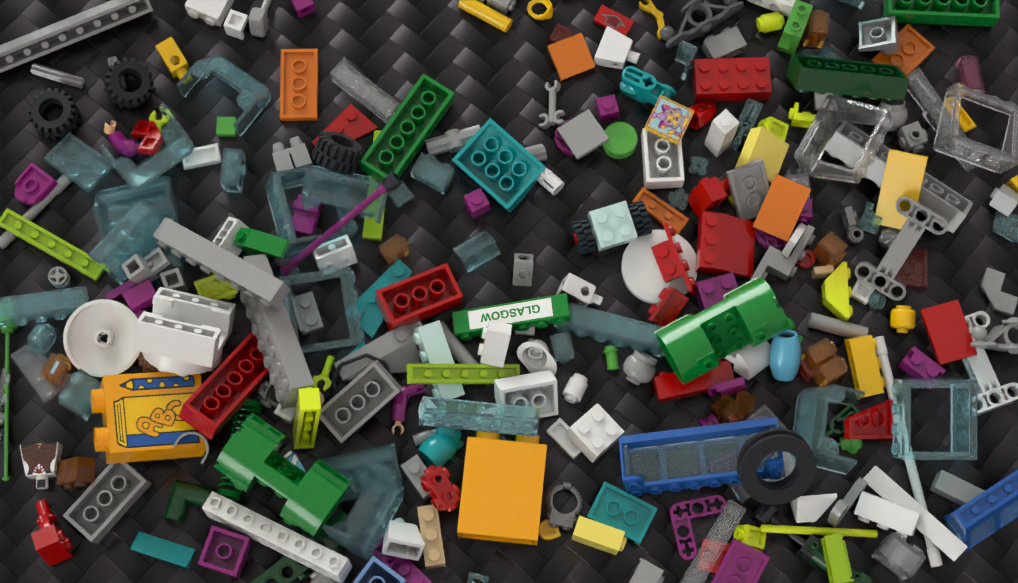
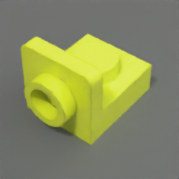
[788,102,817,129]
[757,117,789,142]
[734,524,767,550]

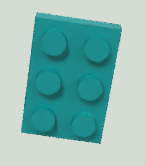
[587,481,658,545]

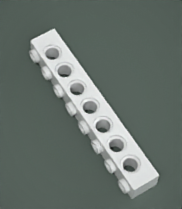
[202,491,352,583]

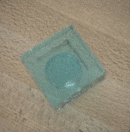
[387,182,414,208]

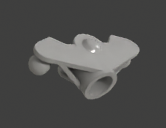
[971,317,1018,354]

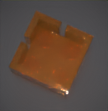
[801,337,848,390]

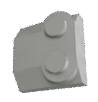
[858,16,899,54]

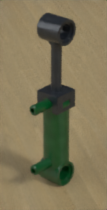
[751,503,874,583]

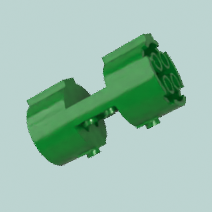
[654,277,789,385]
[214,413,352,537]

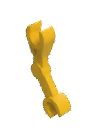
[639,0,665,40]

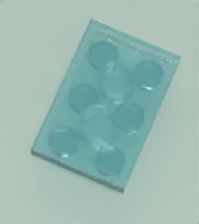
[44,132,114,193]

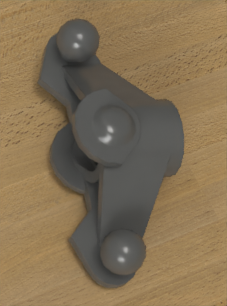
[660,0,744,48]

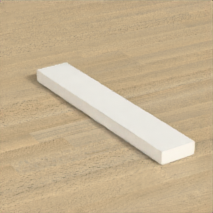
[863,465,968,562]

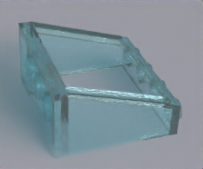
[265,165,358,256]
[277,267,364,353]
[891,378,977,460]

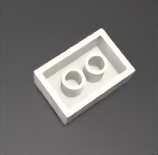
[641,128,684,189]

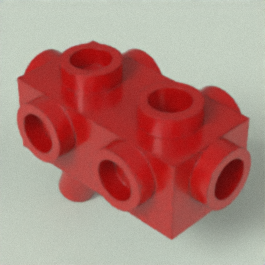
[419,465,461,512]

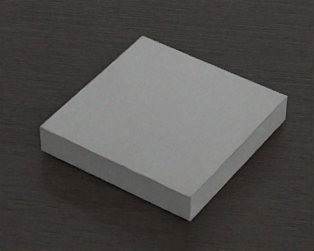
[557,109,609,160]

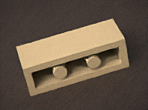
[417,505,446,569]

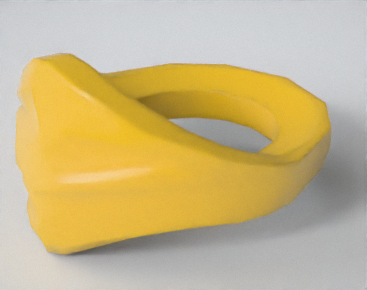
[527,0,553,20]

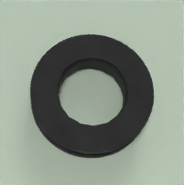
[736,428,816,505]

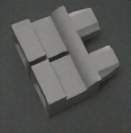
[272,136,314,180]

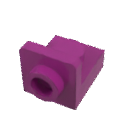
[796,199,813,224]

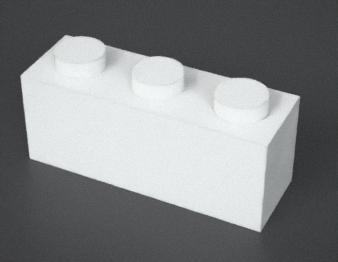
[854,491,921,538]

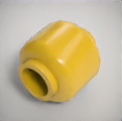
[890,305,916,333]

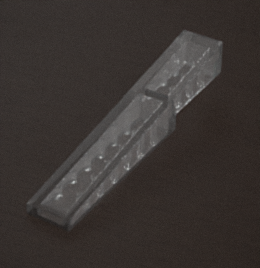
[906,67,983,172]

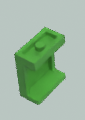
[777,0,813,54]

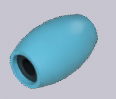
[769,330,801,381]

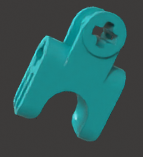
[620,66,676,106]

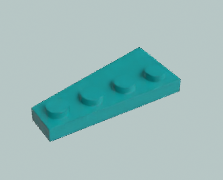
[345,259,413,340]

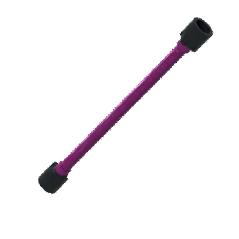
[272,171,402,281]

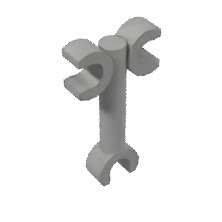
[539,80,566,129]

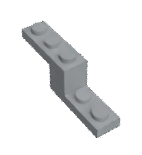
[750,225,815,281]

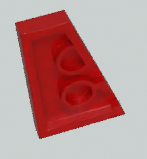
[312,104,378,147]
[844,399,895,439]

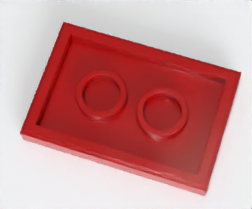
[920,300,977,365]

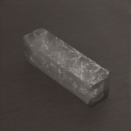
[330,59,400,123]

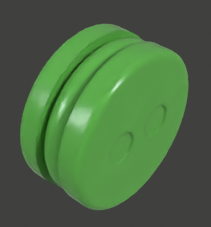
[602,122,638,159]

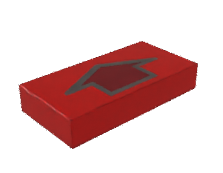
[593,5,634,36]

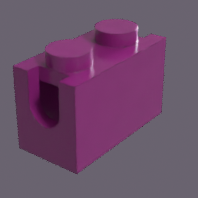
[898,347,946,390]

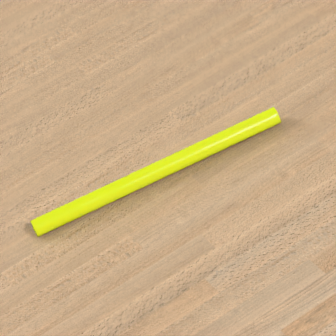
[760,524,878,538]

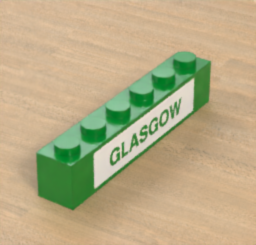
[452,293,572,341]

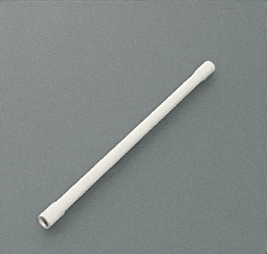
[875,336,943,568]

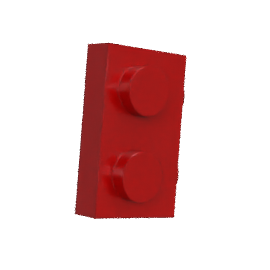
[647,285,689,327]

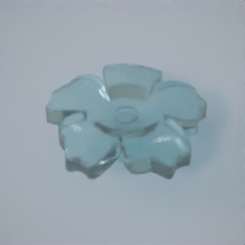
[668,188,689,211]

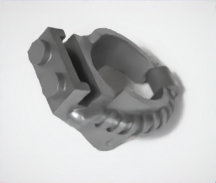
[545,481,583,530]

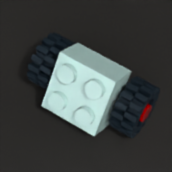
[570,201,652,255]

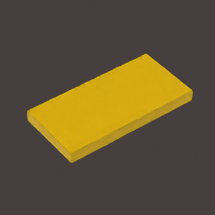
[874,149,928,229]

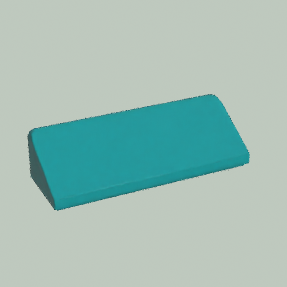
[131,531,196,569]

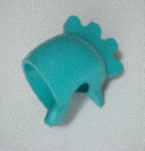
[418,423,464,468]

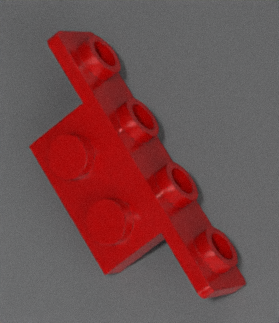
[651,221,697,295]

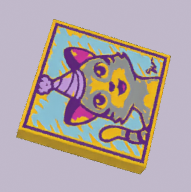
[644,95,694,145]

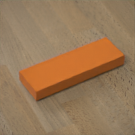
[632,187,689,235]

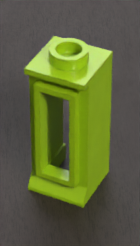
[820,533,854,583]

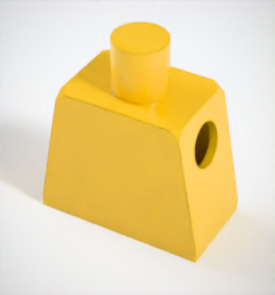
[155,36,191,83]

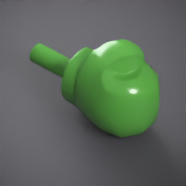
[827,436,863,454]

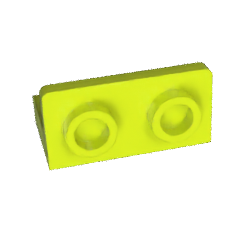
[194,274,238,300]

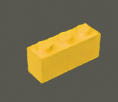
[845,335,885,398]

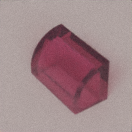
[956,55,986,97]

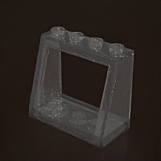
[933,83,1018,174]
[794,94,893,184]

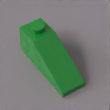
[233,228,290,259]

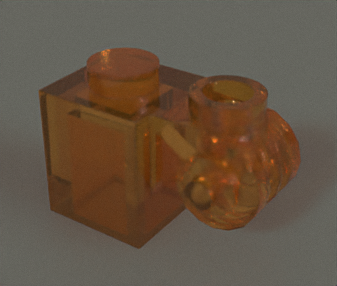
[711,390,756,424]

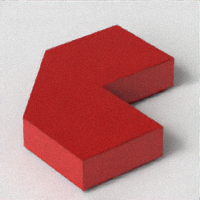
[131,120,164,155]

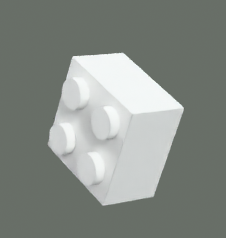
[566,403,625,463]

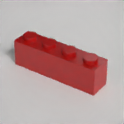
[652,359,735,403]

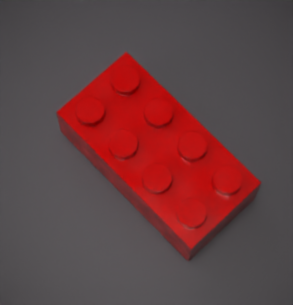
[692,57,772,102]
[375,263,463,331]

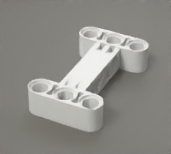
[962,311,1018,416]

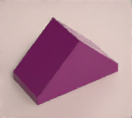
[122,279,157,310]

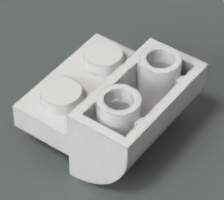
[725,341,770,380]

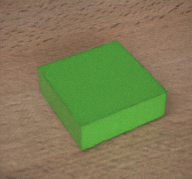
[216,117,237,137]

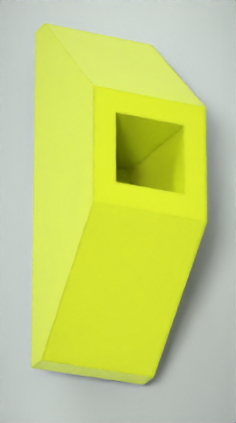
[821,262,853,322]

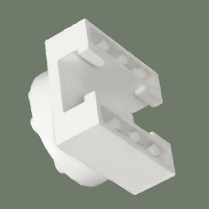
[133,287,236,377]

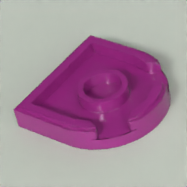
[14,163,58,205]
[707,377,749,398]

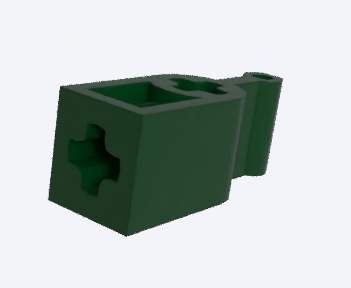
[815,403,860,446]

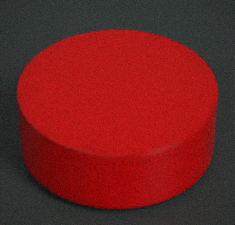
[796,249,815,269]

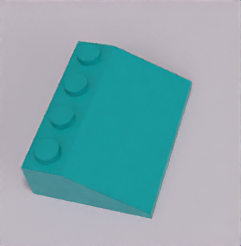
[452,118,546,213]

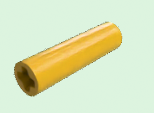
[458,0,513,33]

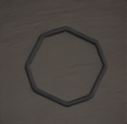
[331,354,392,411]

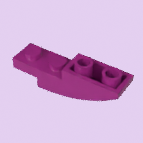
[365,530,432,583]

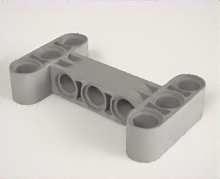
[855,196,948,301]

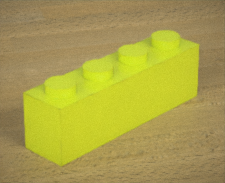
[292,387,321,449]

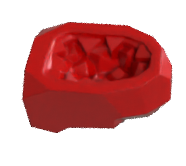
[688,101,717,130]

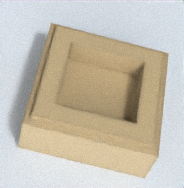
[811,265,834,279]

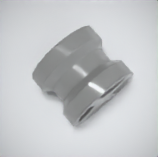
[48,266,71,289]

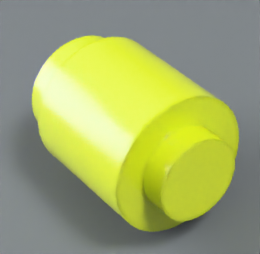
[756,11,785,33]

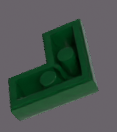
[164,479,214,523]

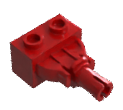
[687,176,731,218]
[31,499,73,566]

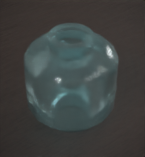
[27,324,57,353]

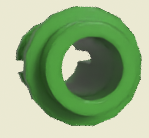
[603,345,620,370]

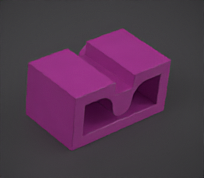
[287,194,323,239]

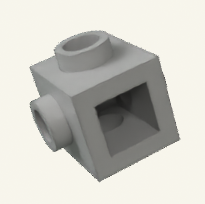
[897,121,928,153]

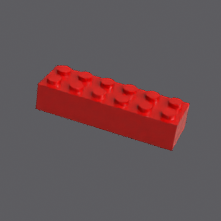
[178,332,270,440]

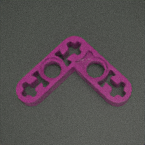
[669,495,726,561]

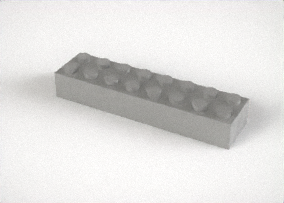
[825,120,973,234]
[239,254,314,409]

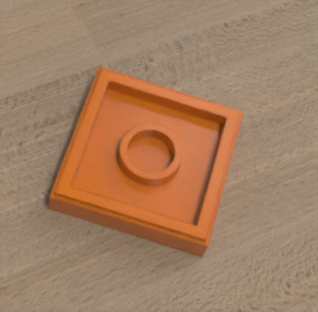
[547,33,596,81]

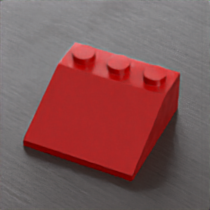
[695,211,755,278]

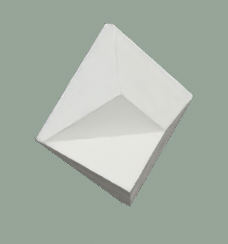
[790,493,837,524]

